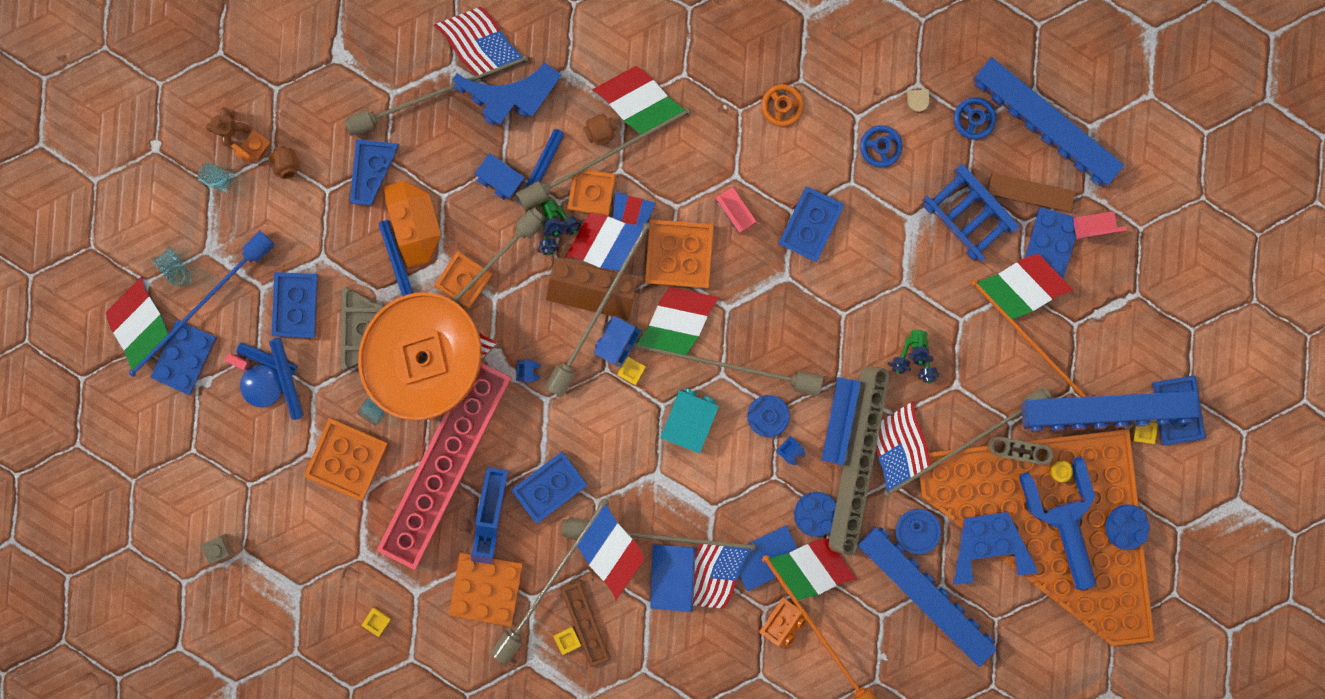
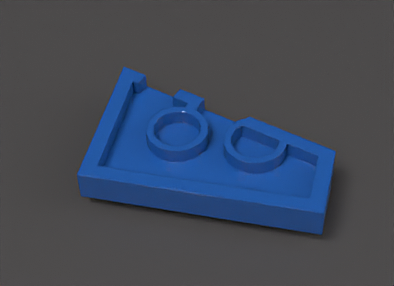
[350,139,400,206]

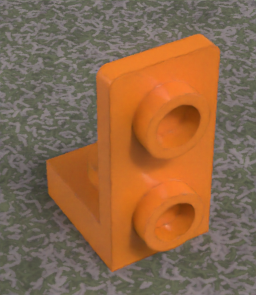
[231,129,272,163]

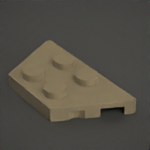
[341,288,383,370]

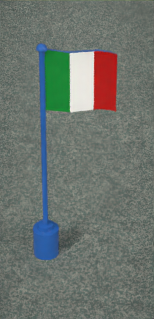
[105,230,275,377]

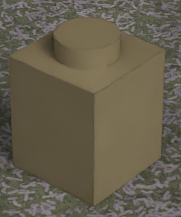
[201,534,234,565]

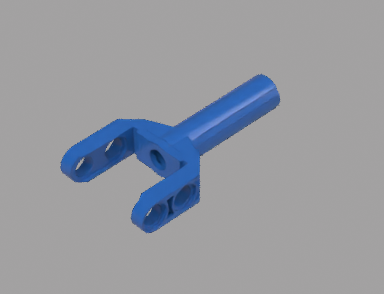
[1019,456,1096,590]

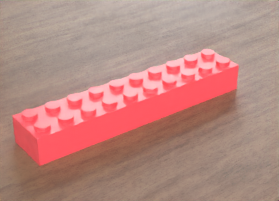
[377,362,513,570]

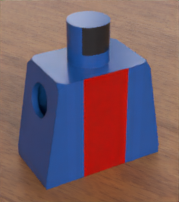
[613,192,655,226]

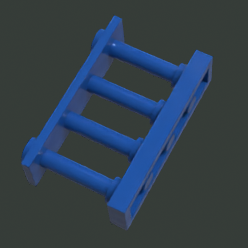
[922,163,1020,262]

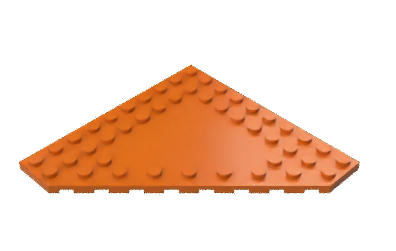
[919,429,1155,646]

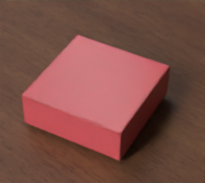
[224,354,251,370]

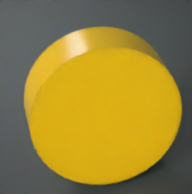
[1050,461,1073,482]

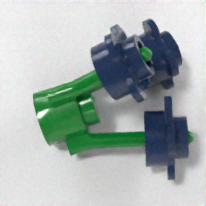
[538,200,583,256]
[888,330,940,384]

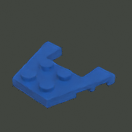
[953,512,1037,585]

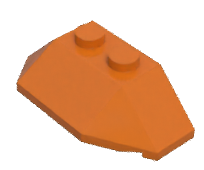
[384,181,442,268]

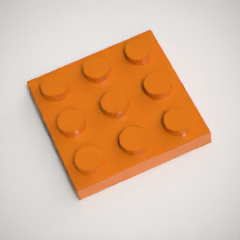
[645,219,714,288]
[304,418,388,502]
[449,552,523,627]

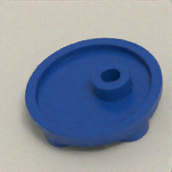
[794,492,836,537]
[1105,504,1149,550]
[895,509,941,554]

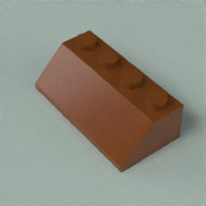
[546,258,639,320]

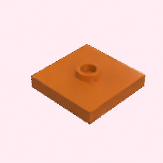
[567,167,616,217]
[434,251,493,310]

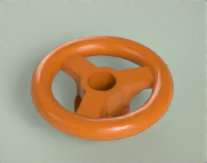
[761,84,804,127]

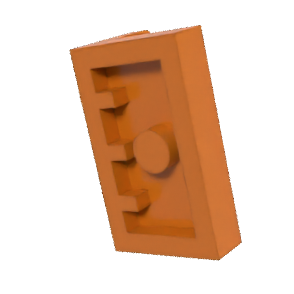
[759,597,809,649]

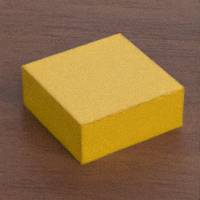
[617,357,646,385]
[1132,423,1158,444]
[361,607,392,637]
[553,626,582,655]

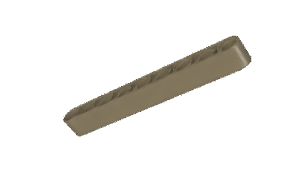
[829,366,889,556]

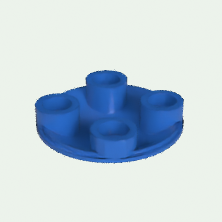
[240,365,283,407]

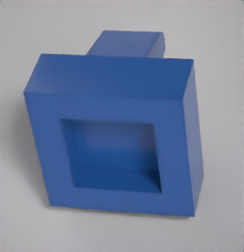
[516,360,541,382]
[776,436,806,465]

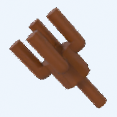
[206,107,250,149]

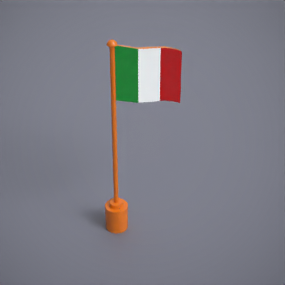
[971,254,1098,397]
[762,539,877,699]

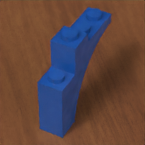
[452,62,562,126]

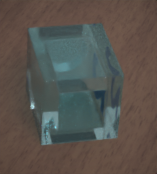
[198,162,234,193]

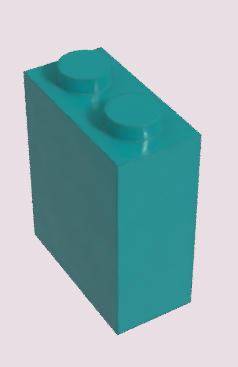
[660,388,719,454]

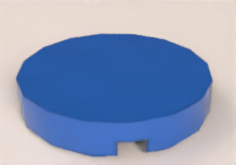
[747,395,790,437]

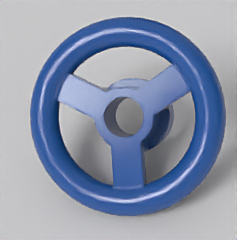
[954,97,996,140]
[860,125,902,168]

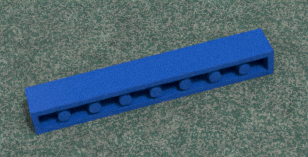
[972,57,1124,187]
[1021,391,1199,432]
[858,526,997,667]

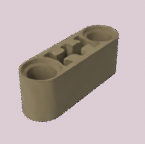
[988,436,1053,465]

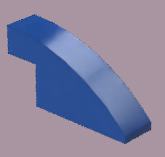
[471,467,508,564]

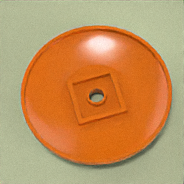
[358,292,482,421]

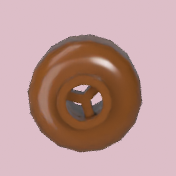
[584,114,617,145]
[269,146,300,179]

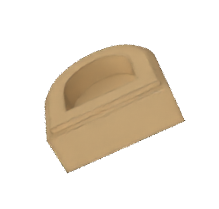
[907,89,929,112]

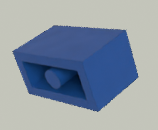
[475,153,526,200]
[594,316,642,368]

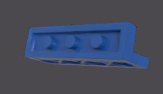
[821,377,861,466]

